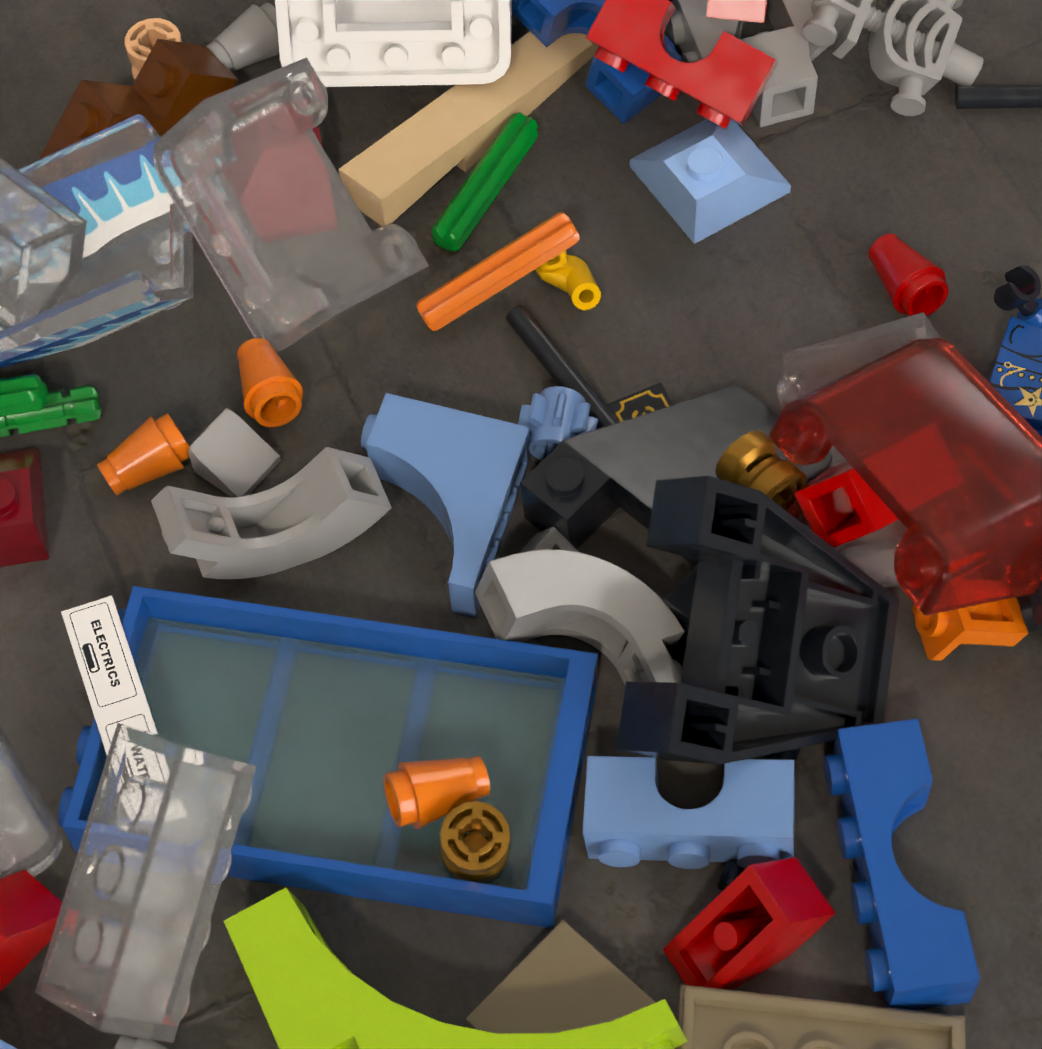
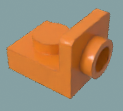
[912,573,1029,661]

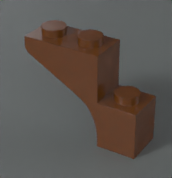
[31,39,238,184]

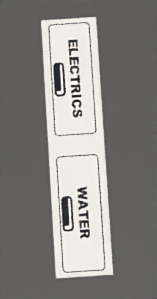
[61,595,184,832]

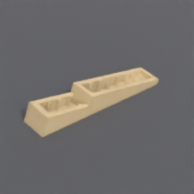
[338,32,598,229]

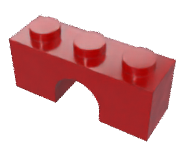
[586,0,778,129]

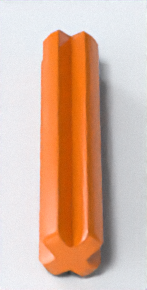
[416,212,580,331]

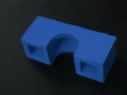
[512,0,682,124]

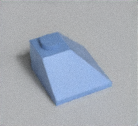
[630,119,791,244]

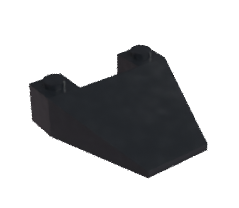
[520,384,833,648]
[616,475,900,764]

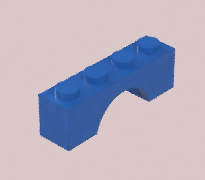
[824,719,980,1010]

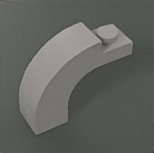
[151,447,392,579]
[475,549,684,685]

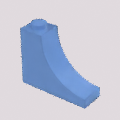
[361,393,531,618]

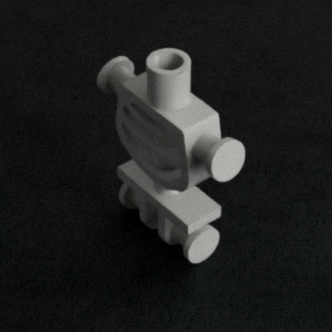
[802,0,984,116]

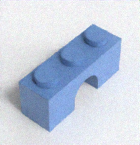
[583,756,795,869]

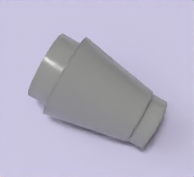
[206,3,280,72]

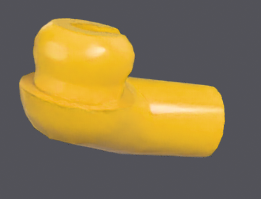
[535,250,601,310]

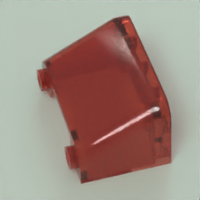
[769,338,1042,616]

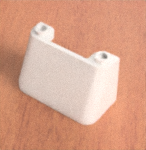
[275,0,512,87]

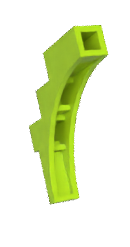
[224,887,688,1049]

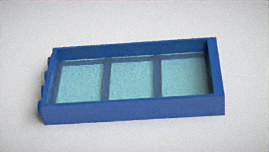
[58,586,598,929]

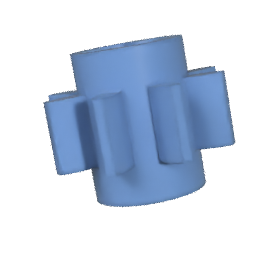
[518,386,598,461]

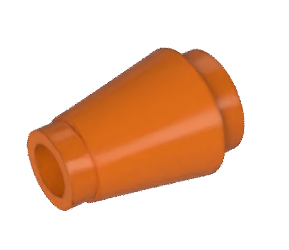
[237,338,303,427]
[97,413,190,495]
[383,756,490,830]

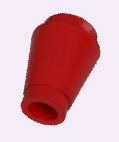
[868,234,949,319]

